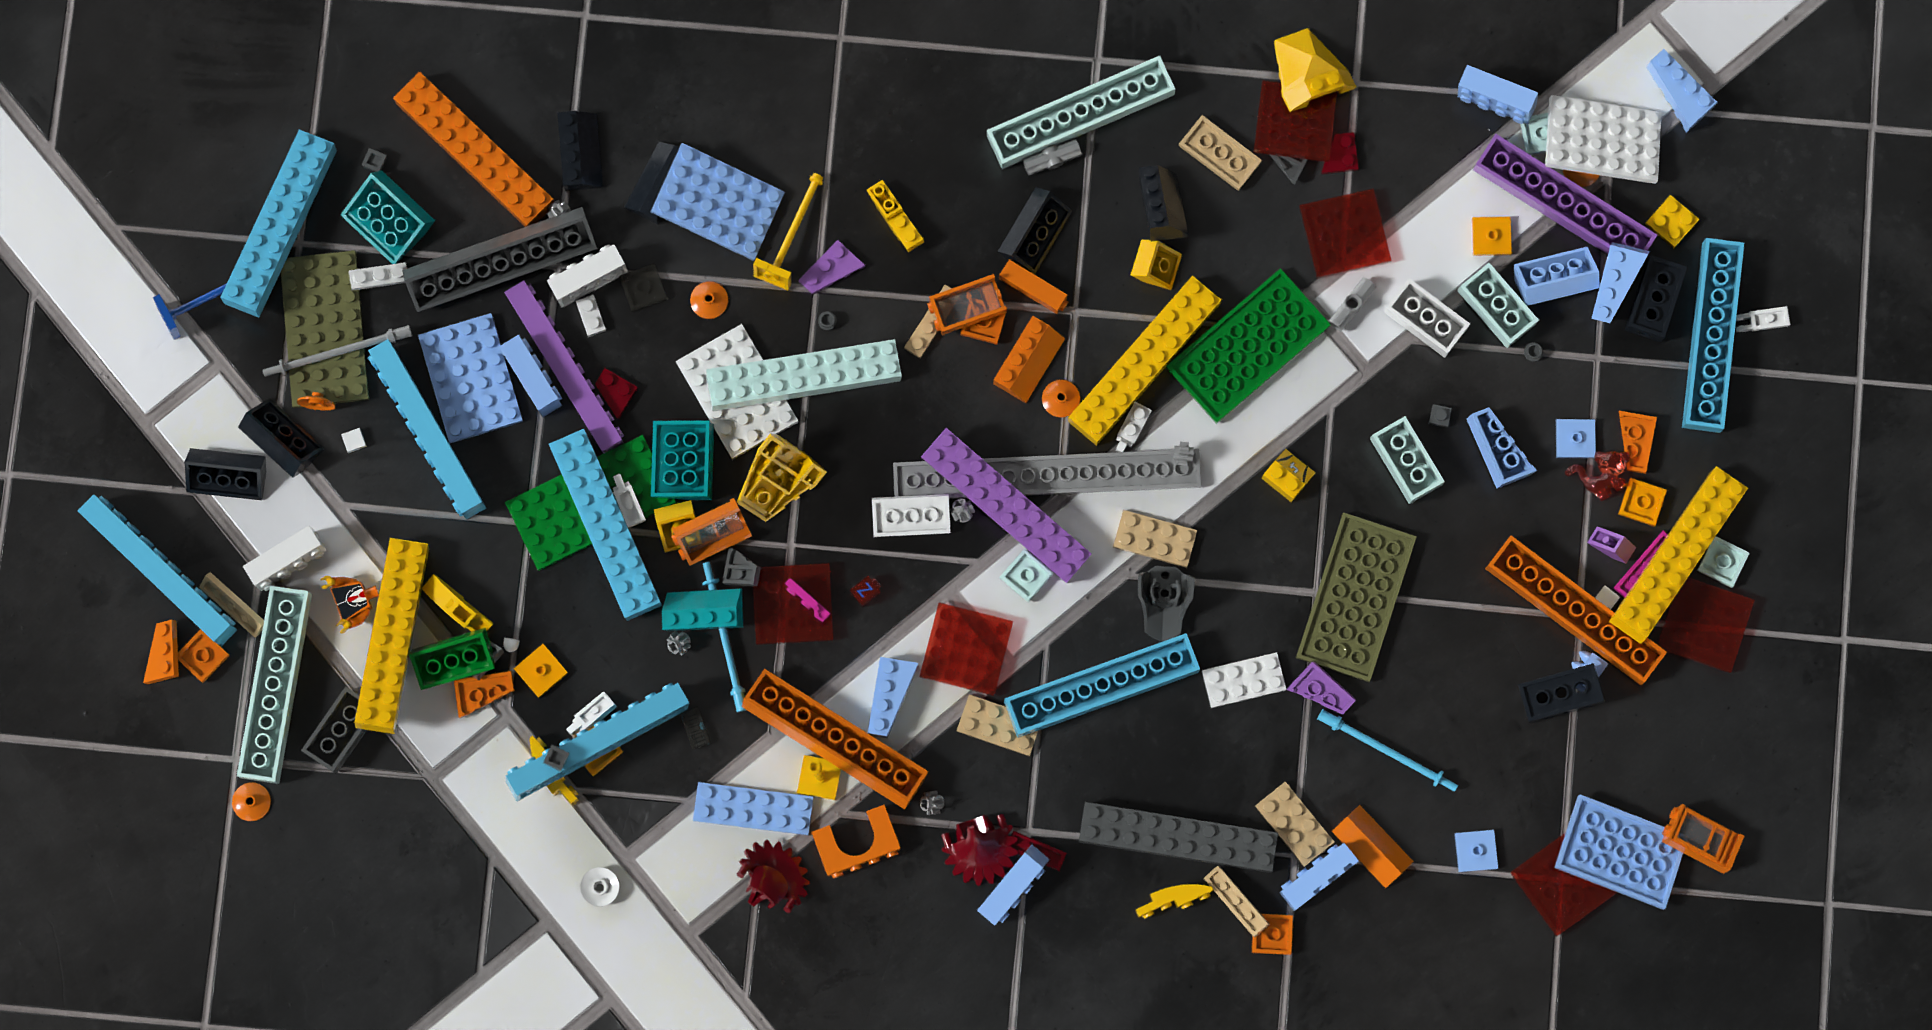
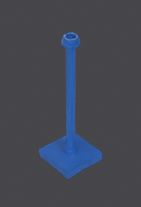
[153,283,227,340]

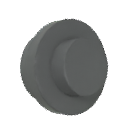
[818,311,837,330]
[1524,342,1543,362]

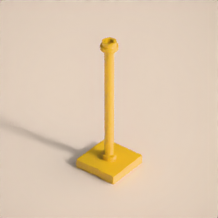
[753,173,823,291]
[797,755,841,800]

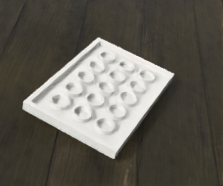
[1545,95,1661,184]
[676,324,799,460]

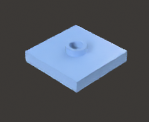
[1556,419,1596,458]
[1455,830,1498,872]

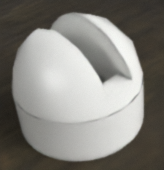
[503,638,520,652]

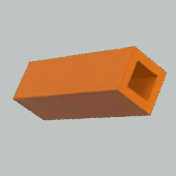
[999,259,1068,314]

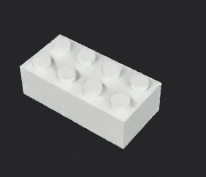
[547,245,628,308]
[1384,278,1470,358]
[243,525,327,591]

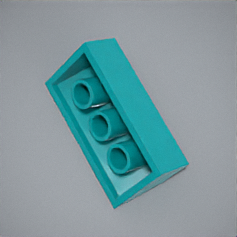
[662,589,743,631]

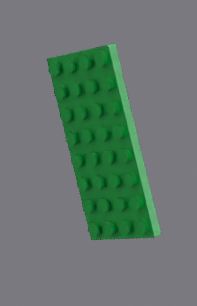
[1166,268,1331,424]
[505,435,676,571]

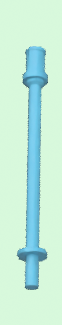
[703,562,746,712]
[1317,709,1458,792]

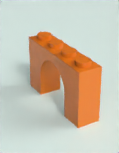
[812,805,901,879]

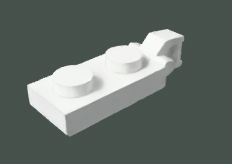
[1116,402,1152,452]
[613,474,646,528]
[566,692,617,738]

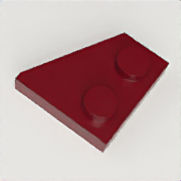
[1321,132,1358,174]
[595,368,638,419]

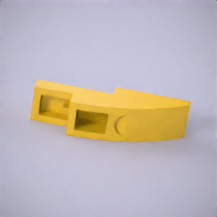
[867,180,924,252]
[422,574,493,632]
[529,735,579,805]
[1135,884,1213,919]

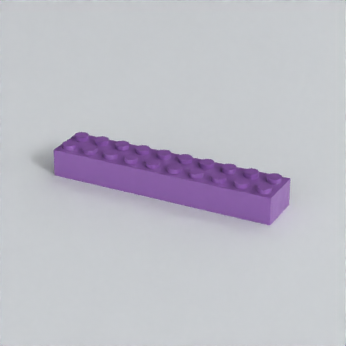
[1473,134,1657,255]
[921,428,1091,583]

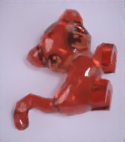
[1565,451,1630,501]

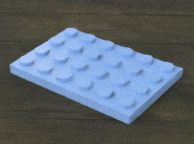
[651,143,785,261]
[418,313,523,443]
[1554,795,1688,910]

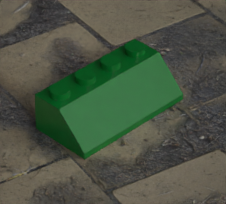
[409,628,495,690]

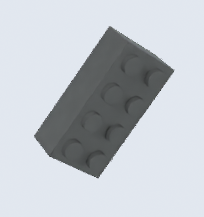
[301,686,367,774]

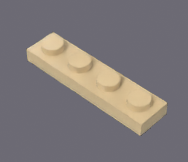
[904,285,961,359]
[199,572,264,637]
[1204,866,1270,937]

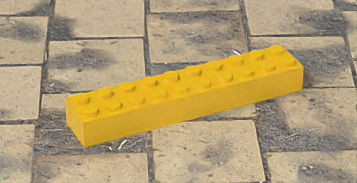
[1068,275,1221,446]
[1609,466,1748,644]
[354,538,429,734]

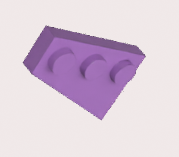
[798,240,865,295]
[1287,661,1356,714]

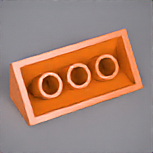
[1331,805,1414,888]

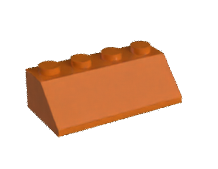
[993,316,1065,403]

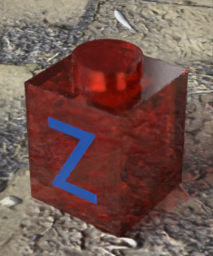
[850,576,881,607]

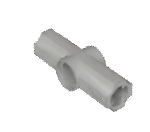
[1023,140,1082,175]
[1328,277,1376,332]

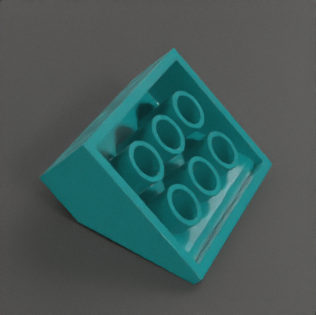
[341,170,435,264]
[651,420,714,500]

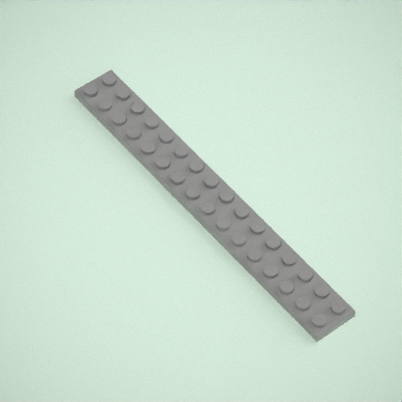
[893,449,1201,499]

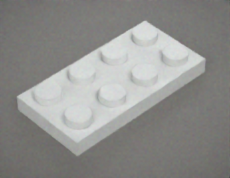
[872,494,950,537]
[1202,652,1286,708]

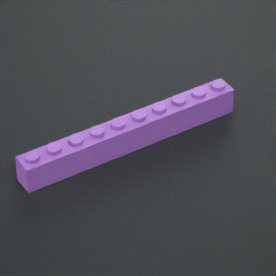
[504,281,624,454]

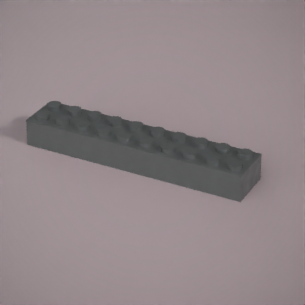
[402,207,597,312]
[1079,802,1278,873]

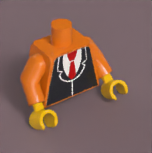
[320,576,379,634]

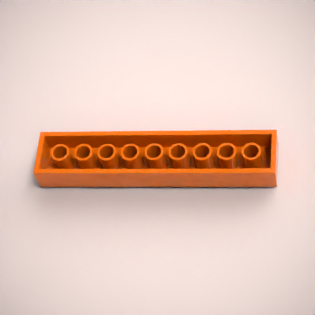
[393,71,555,227]
[1485,536,1667,685]
[742,669,928,809]

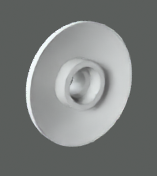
[580,867,619,907]

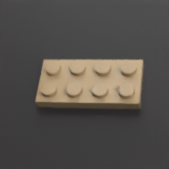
[1179,115,1262,191]
[1113,510,1197,568]
[957,694,1038,757]
[1255,782,1334,867]

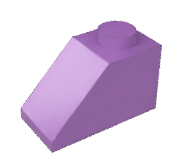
[1587,527,1636,564]

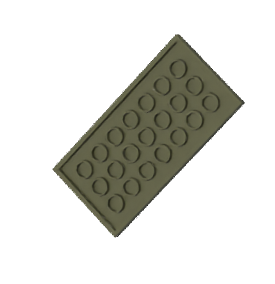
[281,250,369,408]
[1296,512,1417,682]

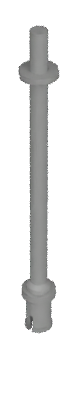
[263,325,412,377]

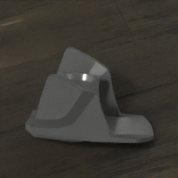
[1138,566,1195,642]

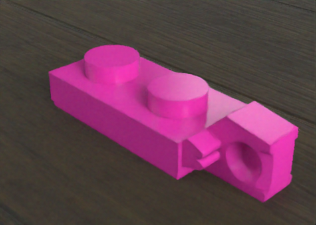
[785,579,831,622]

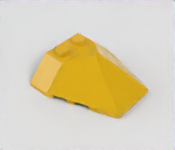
[1274,28,1356,112]
[737,433,827,522]

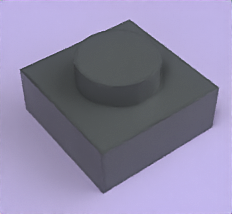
[362,148,387,172]
[1429,404,1452,428]
[543,745,569,772]

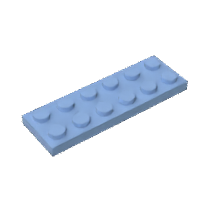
[693,782,814,836]

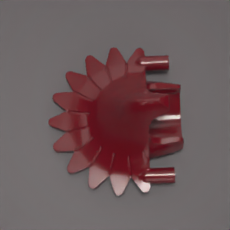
[941,814,1018,886]
[737,839,810,913]

